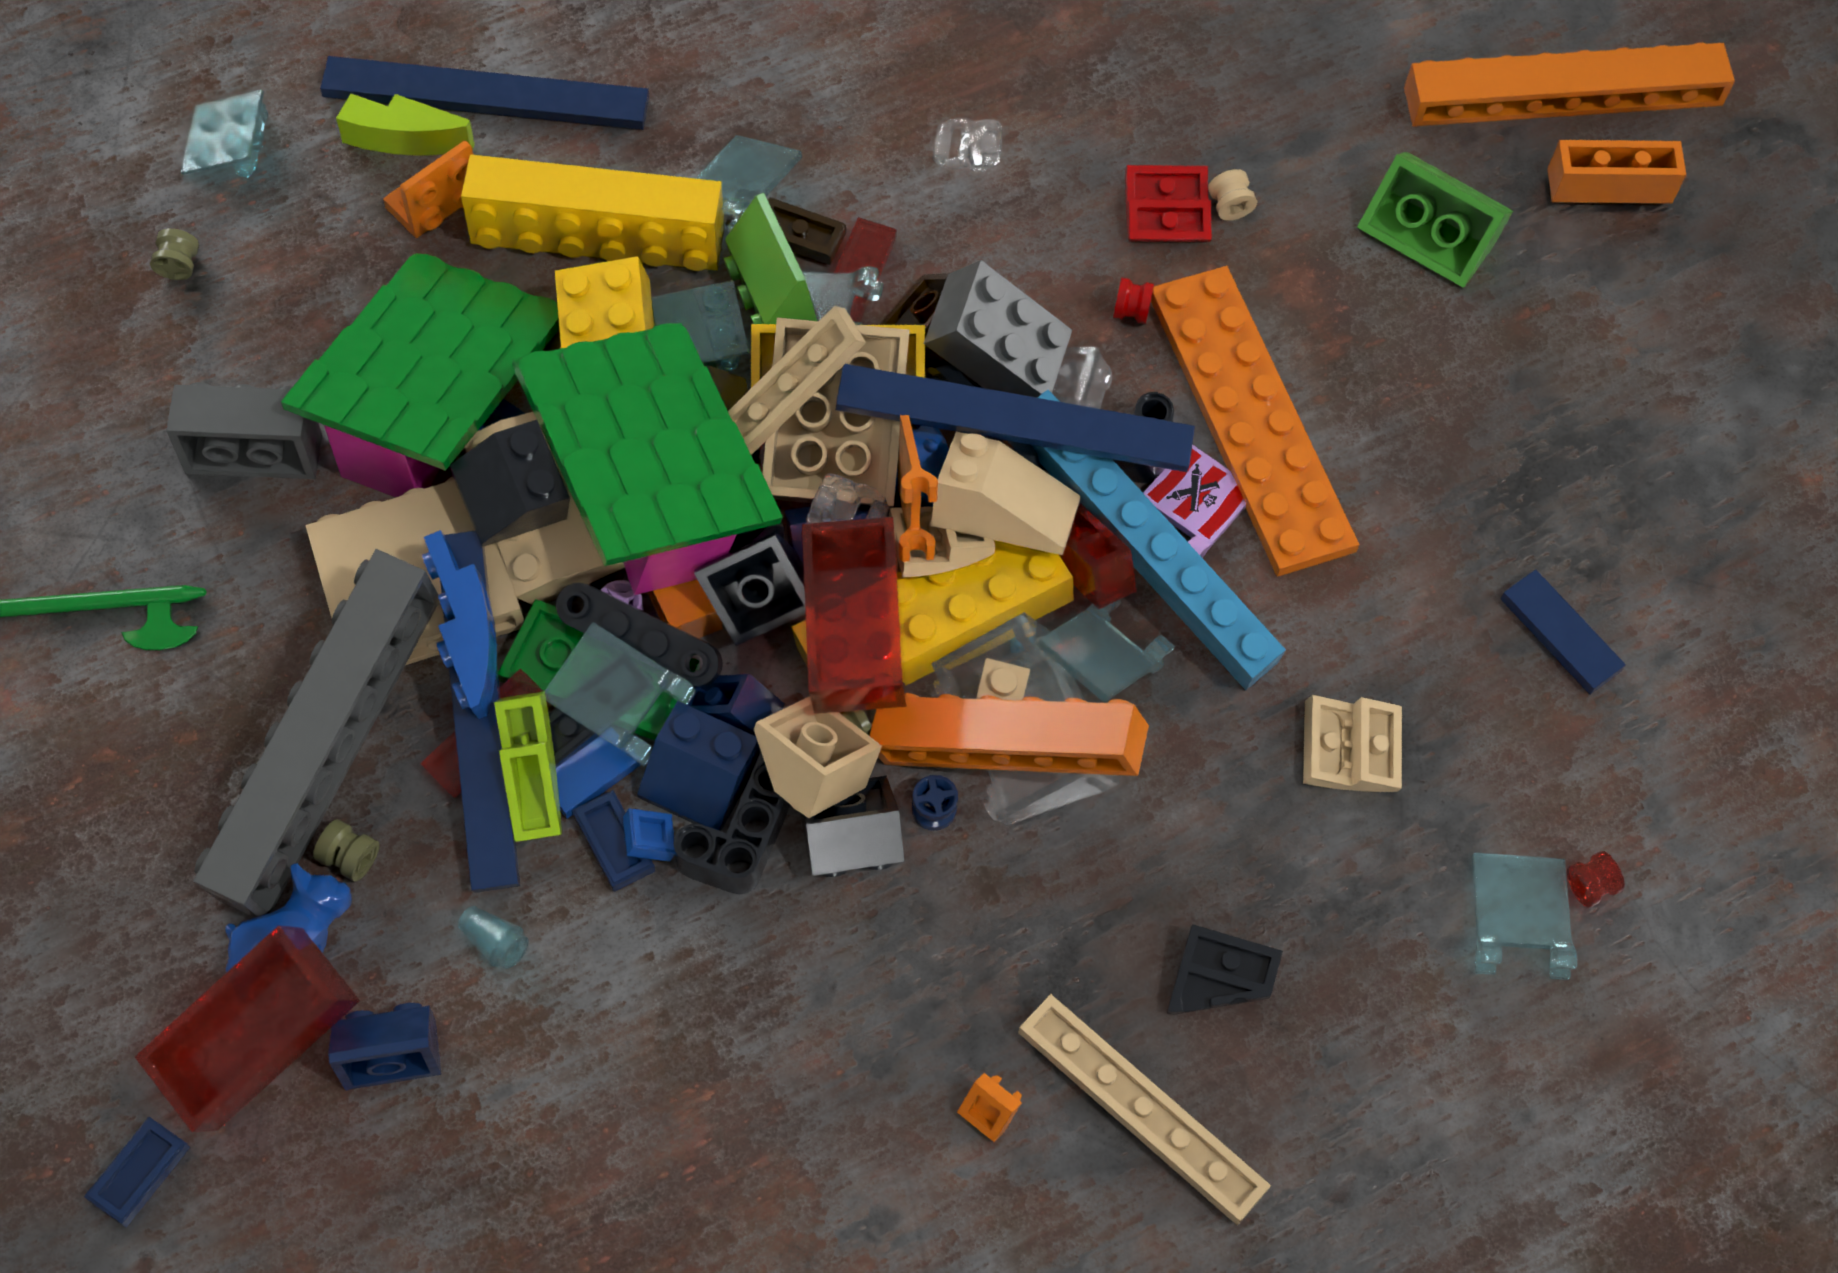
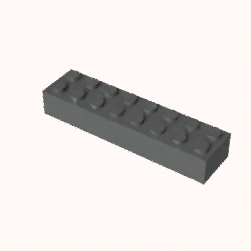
[193,549,440,918]

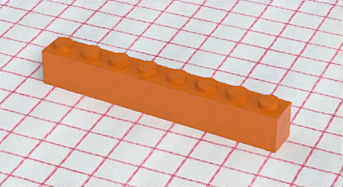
[1404,42,1735,127]

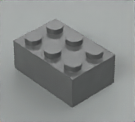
[924,260,1072,398]
[166,382,322,479]

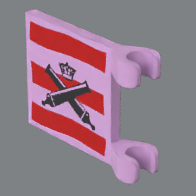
[1143,445,1246,558]

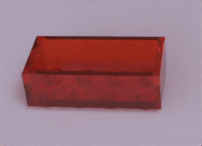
[802,517,907,714]
[135,925,360,1132]

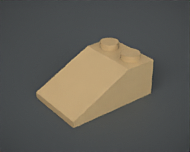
[931,431,1081,555]

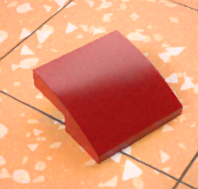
[1125,165,1212,242]

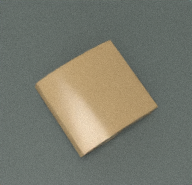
[888,507,995,577]
[1303,695,1402,792]

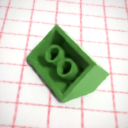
[1357,152,1513,288]
[723,193,817,324]

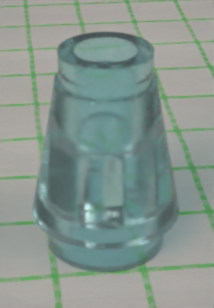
[458,906,529,969]

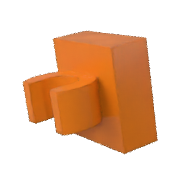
[957,1073,1022,1143]

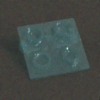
[181,90,269,177]
[651,280,749,371]

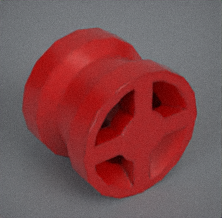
[1113,277,1154,325]

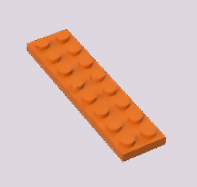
[1151,266,1360,577]

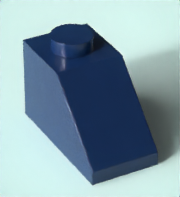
[684,674,785,736]

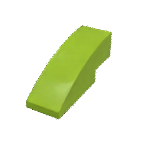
[336,94,475,156]
[494,691,562,842]

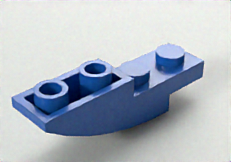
[422,530,497,719]

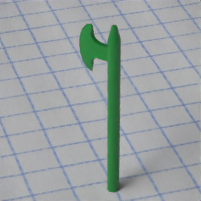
[0,585,207,650]

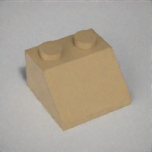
[754,694,882,818]

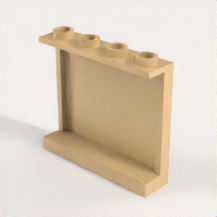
[305,477,524,665]

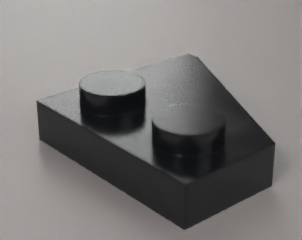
[1167,924,1283,1015]

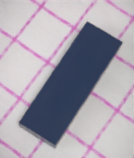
[1501,569,1626,695]

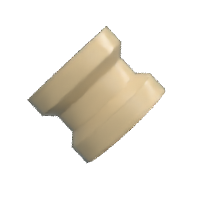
[1208,169,1258,221]

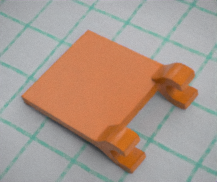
[897,415,938,562]

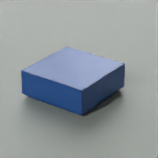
[623,808,675,862]

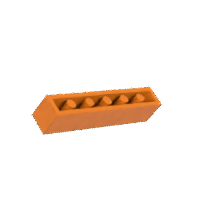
[869,693,1149,776]

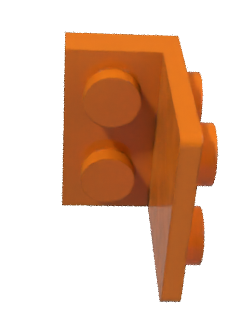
[383,140,473,239]

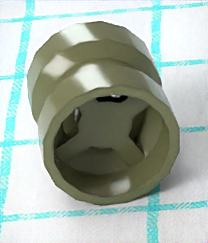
[313,819,380,882]

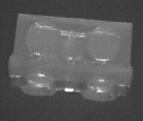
[1052,347,1112,409]

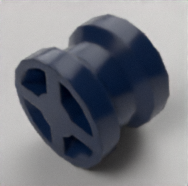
[912,775,958,831]

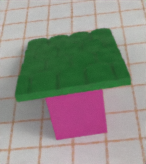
[281,253,559,497]
[512,323,783,595]

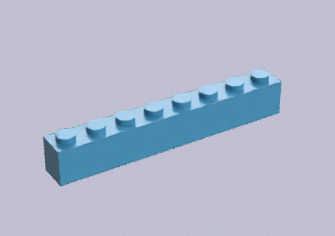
[1032,389,1286,690]

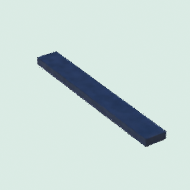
[320,56,649,130]
[835,364,1195,472]
[440,531,520,893]

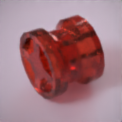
[1566,851,1625,908]

